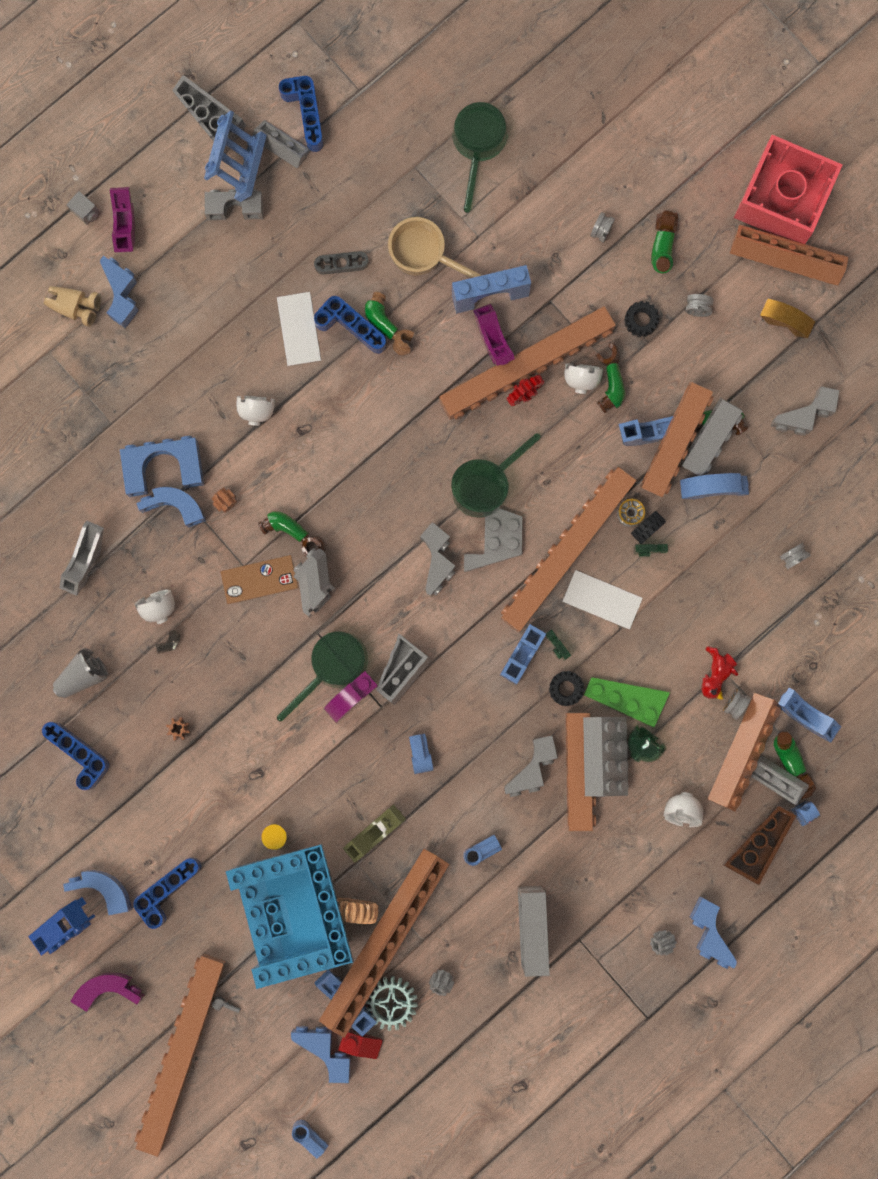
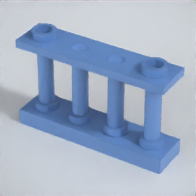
[204,111,267,202]

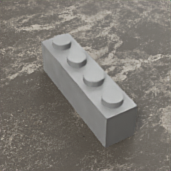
[680,397,743,476]

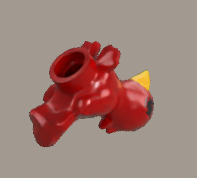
[701,646,738,700]

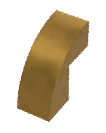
[760,299,815,338]

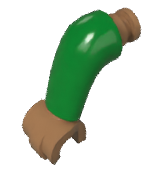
[365,292,414,356]

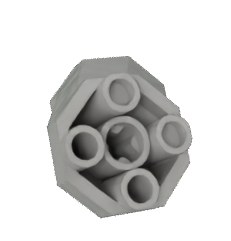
[293,548,336,618]

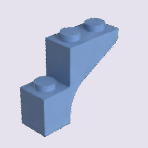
[100,256,138,328]
[689,897,737,969]
[291,1026,351,1083]

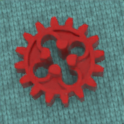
[506,374,545,406]

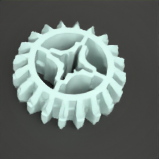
[365,976,418,1031]

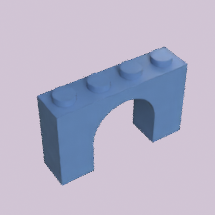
[452,265,531,314]
[120,436,204,497]

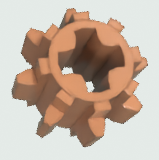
[212,488,237,513]
[166,717,191,741]

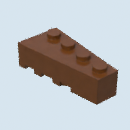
[723,806,796,885]

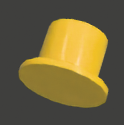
[261,824,287,850]

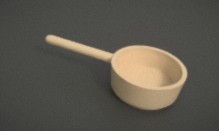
[388,217,482,278]

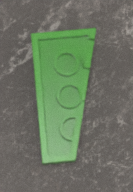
[583,678,670,728]

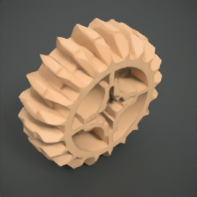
[337,897,379,924]

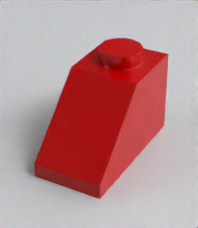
[338,1028,383,1059]

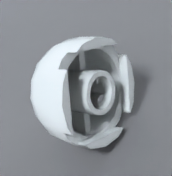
[564,363,603,394]
[236,396,275,426]
[135,589,175,624]
[664,792,703,827]

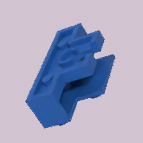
[28,897,95,956]

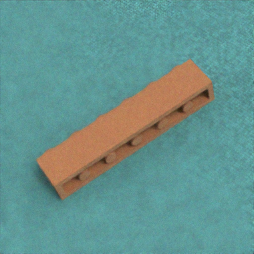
[730,225,848,286]
[640,382,714,497]
[708,693,781,812]
[566,713,596,831]

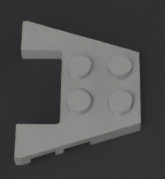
[464,497,522,572]

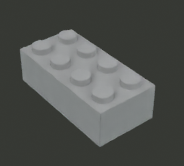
[583,717,629,797]

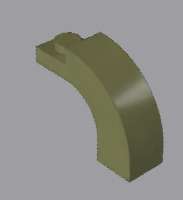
[343,804,406,863]

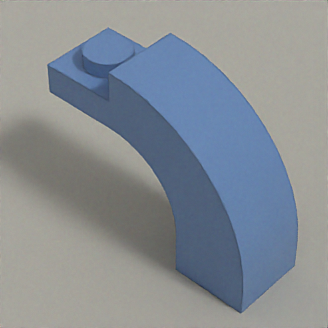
[619,416,673,446]
[680,473,749,500]
[136,487,206,528]
[778,688,841,743]
[63,870,132,915]
[314,969,377,1036]

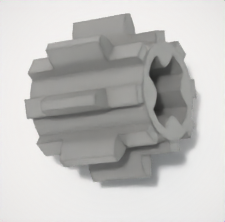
[650,930,677,956]
[429,970,455,996]

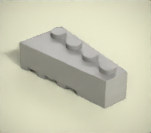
[172,75,247,154]

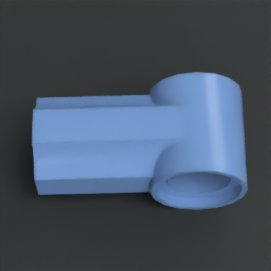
[409,734,434,774]
[463,835,502,866]
[292,1120,329,1159]

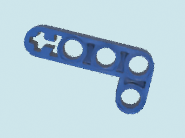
[279,76,323,152]
[314,296,386,354]
[42,722,109,790]
[133,858,201,929]

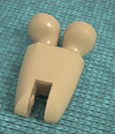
[44,286,101,327]

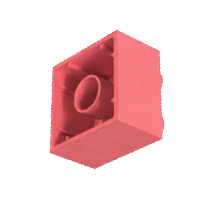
[734,135,843,244]

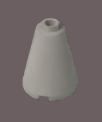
[53,648,108,698]

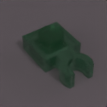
[633,544,668,558]
[546,629,571,661]

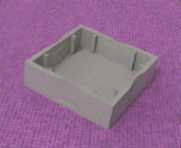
[518,886,550,977]

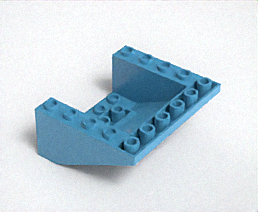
[226,844,354,989]

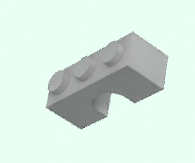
[205,189,263,220]

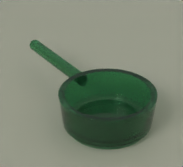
[452,102,508,213]
[451,433,541,518]
[277,631,368,722]

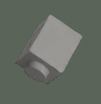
[66,191,99,225]

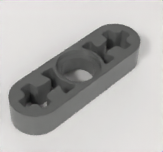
[314,251,369,275]

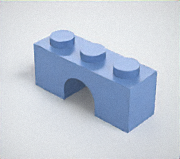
[500,624,546,685]

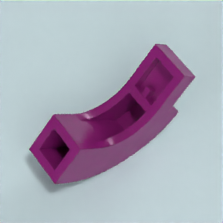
[473,304,515,366]
[70,972,144,1012]

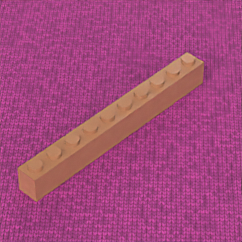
[439,306,616,420]
[501,467,636,633]
[319,849,449,1038]
[135,954,226,1157]

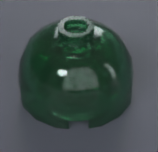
[627,725,667,762]

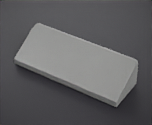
[253,120,310,168]
[751,755,809,805]

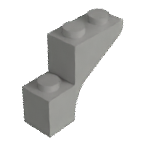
[771,386,840,436]
[59,521,104,596]
[420,522,456,597]
[504,736,557,797]

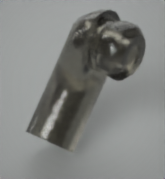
[156,630,181,654]

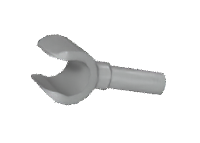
[212,996,240,1013]

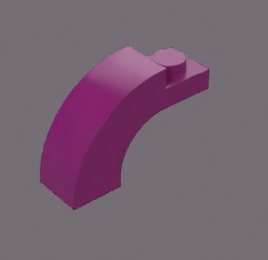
[110,187,135,252]
[324,671,378,724]

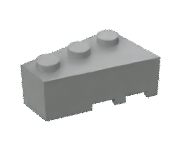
[376,634,431,705]

